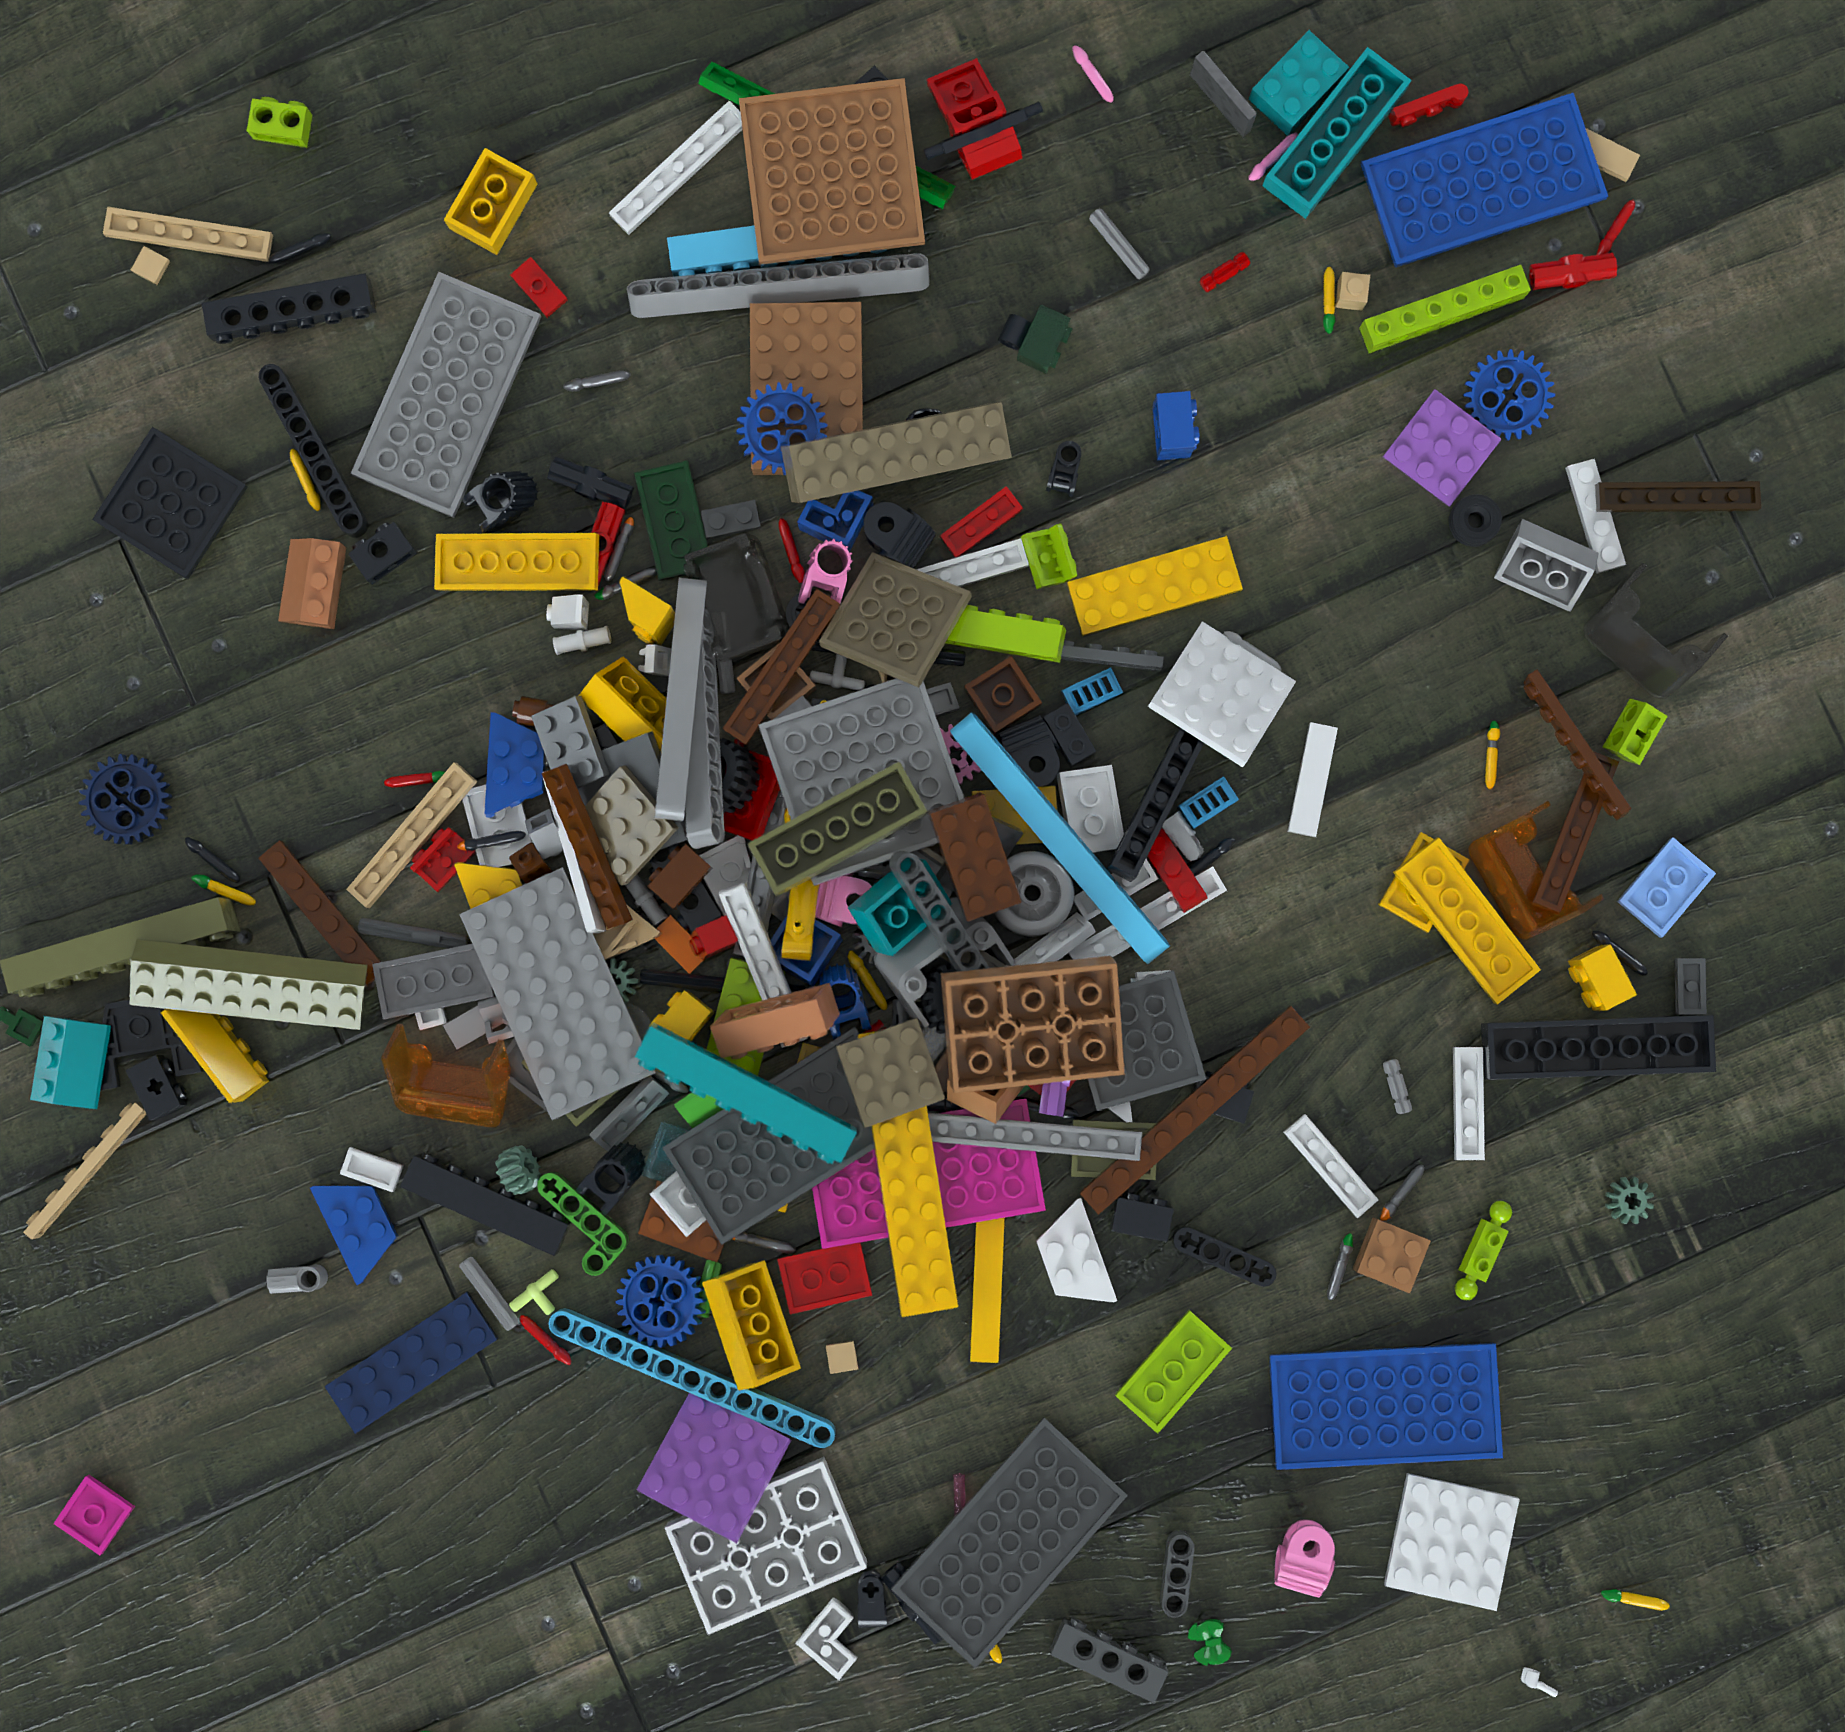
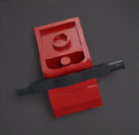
[924,58,1043,179]

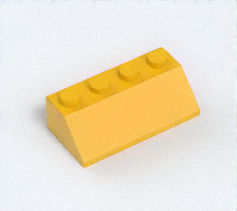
[161,1009,269,1103]

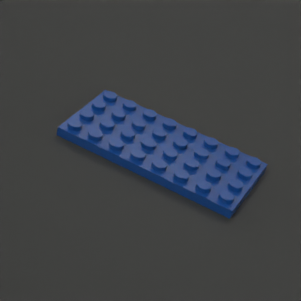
[1361,93,1608,268]
[1269,1343,1503,1470]

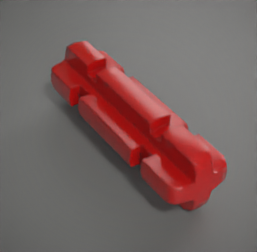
[1199,252,1250,292]

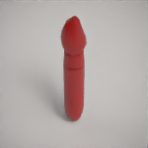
[1596,200,1635,255]
[779,518,805,583]
[519,1315,571,1365]

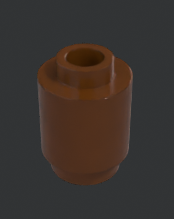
[512,696,554,727]

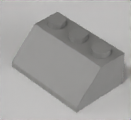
[1494,519,1599,612]

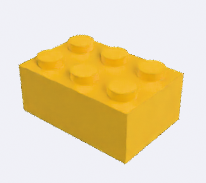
[444,148,537,255]

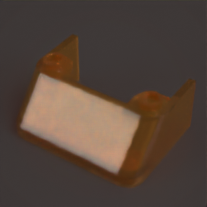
[1469,801,1604,939]
[381,1024,511,1127]

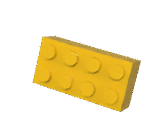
[578,656,667,752]
[702,1260,801,1390]

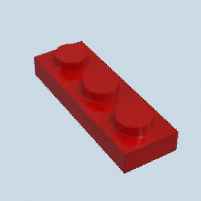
[940,486,1023,558]
[1147,828,1208,913]

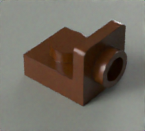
[509,843,553,884]

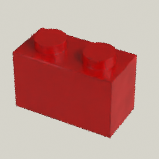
[689,915,738,960]

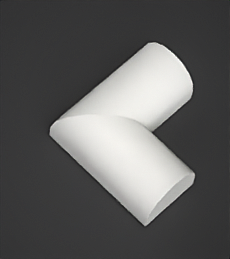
[796,1598,857,1680]

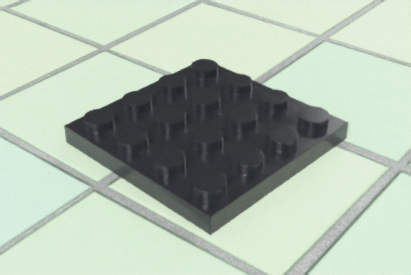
[92,427,248,579]

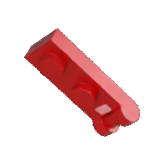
[1389,83,1469,127]

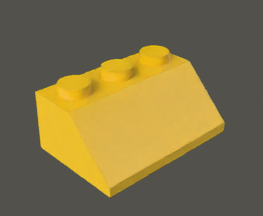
[620,577,675,646]

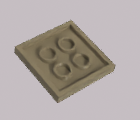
[585,765,679,886]
[835,1018,945,1128]

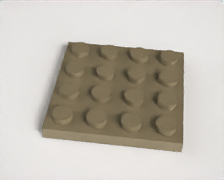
[819,552,972,687]

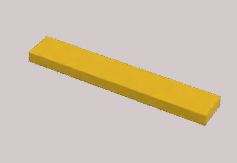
[970,1218,1005,1363]

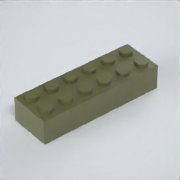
[748,761,927,897]

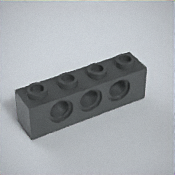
[1049,1617,1168,1703]

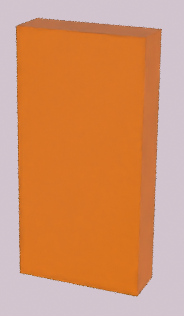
[655,915,705,974]

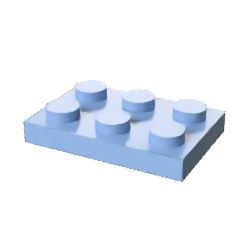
[1617,837,1716,938]

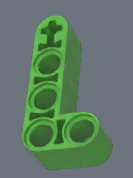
[537,1172,629,1276]

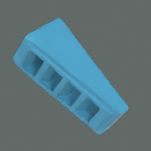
[1061,668,1123,716]
[1177,777,1239,829]

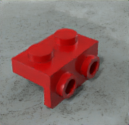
[410,827,476,892]

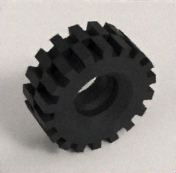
[916,962,967,1034]

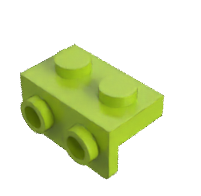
[1021,524,1077,589]

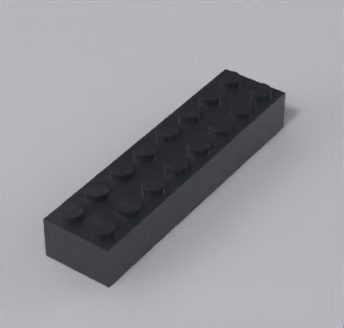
[1481,1015,1716,1080]

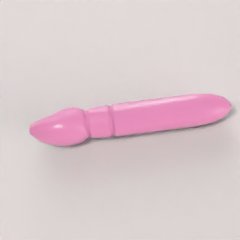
[1073,46,1113,102]
[1248,133,1298,181]

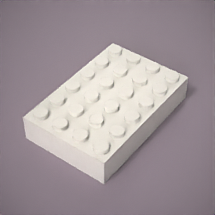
[665,1457,867,1635]

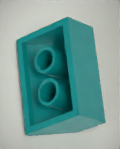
[30,1016,111,1109]

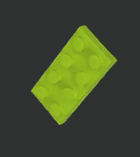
[707,957,786,1076]
[1115,1310,1232,1433]

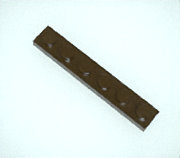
[1595,481,1761,512]

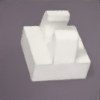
[638,645,671,676]

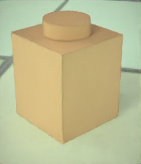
[1335,272,1370,311]

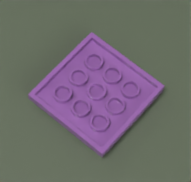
[637,1393,791,1544]

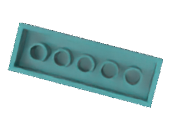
[1262,47,1412,219]

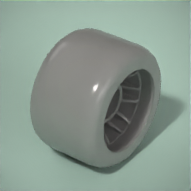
[993,851,1074,937]

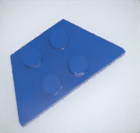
[484,712,546,818]
[310,1185,398,1285]

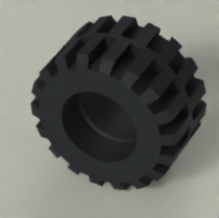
[720,738,760,813]

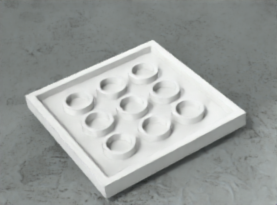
[1148,622,1296,767]
[1384,1473,1519,1611]

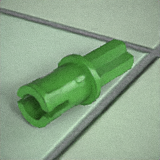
[697,1260,722,1318]

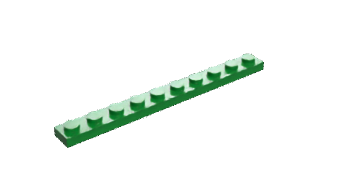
[698,62,956,209]

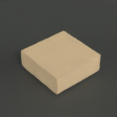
[131,246,170,285]
[826,1340,858,1374]

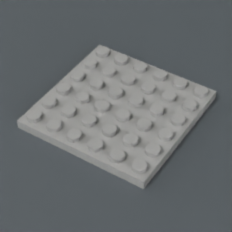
[759,678,964,886]

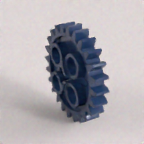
[78,754,172,845]

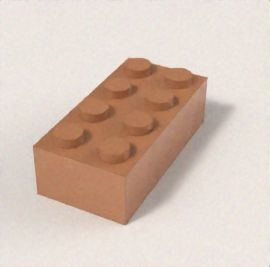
[710,983,840,1059]

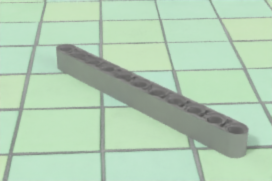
[627,253,930,318]

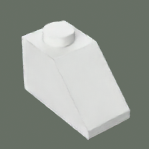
[547,595,589,631]

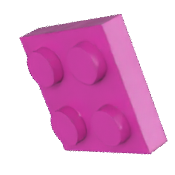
[53,1475,135,1555]

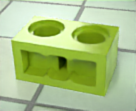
[247,97,313,147]
[1603,699,1667,765]

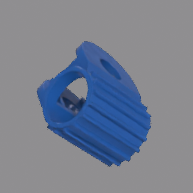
[818,964,872,1040]

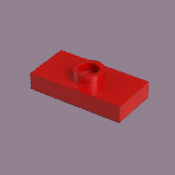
[510,257,568,318]

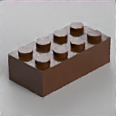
[927,792,1022,922]

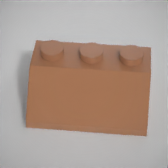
[278,538,346,629]

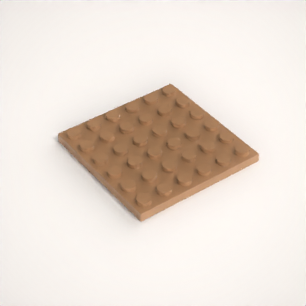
[739,78,925,265]

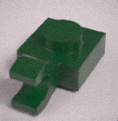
[0,1006,43,1047]

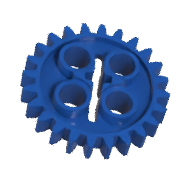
[1463,349,1555,441]
[736,382,828,475]
[616,1255,707,1348]

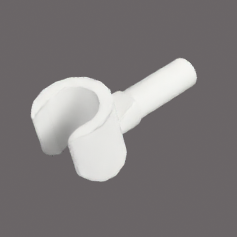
[1521,1667,1558,1697]

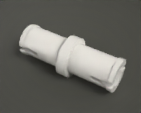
[553,626,612,655]

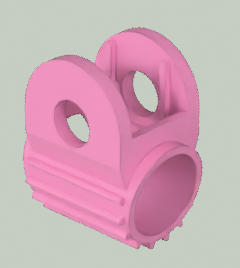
[798,539,853,604]
[815,873,872,927]
[1274,1520,1335,1598]

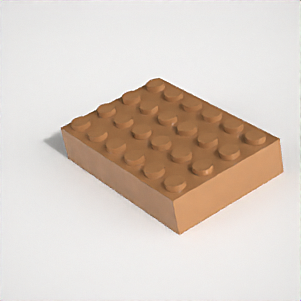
[750,302,863,475]
[941,956,1124,1093]

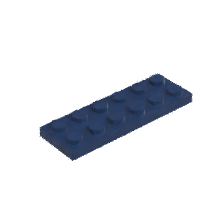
[324,1292,499,1434]

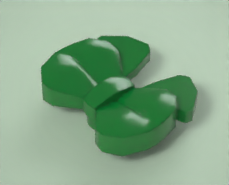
[1188,1619,1232,1666]

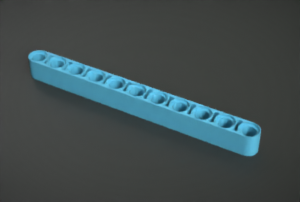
[950,712,1170,964]
[549,1308,836,1448]

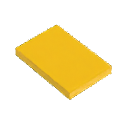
[1378,832,1469,932]

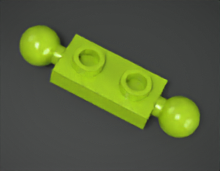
[1455,1201,1512,1300]

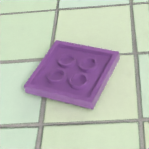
[1383,389,1501,507]

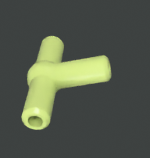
[509,1269,559,1315]

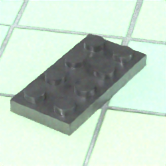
[372,944,495,1019]

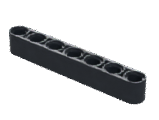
[258,364,368,538]

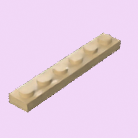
[103,207,273,262]
[346,762,477,908]
[23,1102,146,1240]

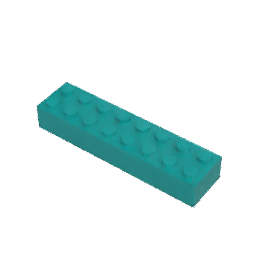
[634,1022,857,1164]

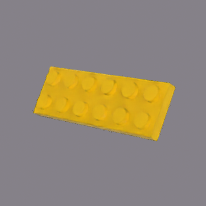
[434,533,599,591]
[1067,536,1243,636]
[1393,837,1541,1005]

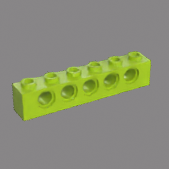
[1360,265,1531,353]

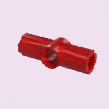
[1529,253,1617,290]
[591,501,626,586]

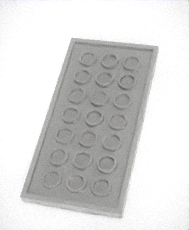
[351,272,542,518]
[459,867,656,1120]

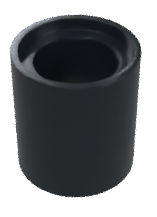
[998,314,1032,351]

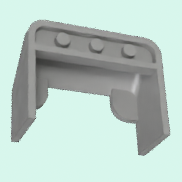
[874,897,1016,1028]

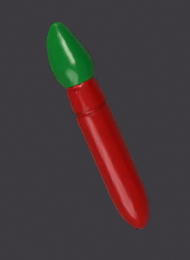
[384,771,445,787]

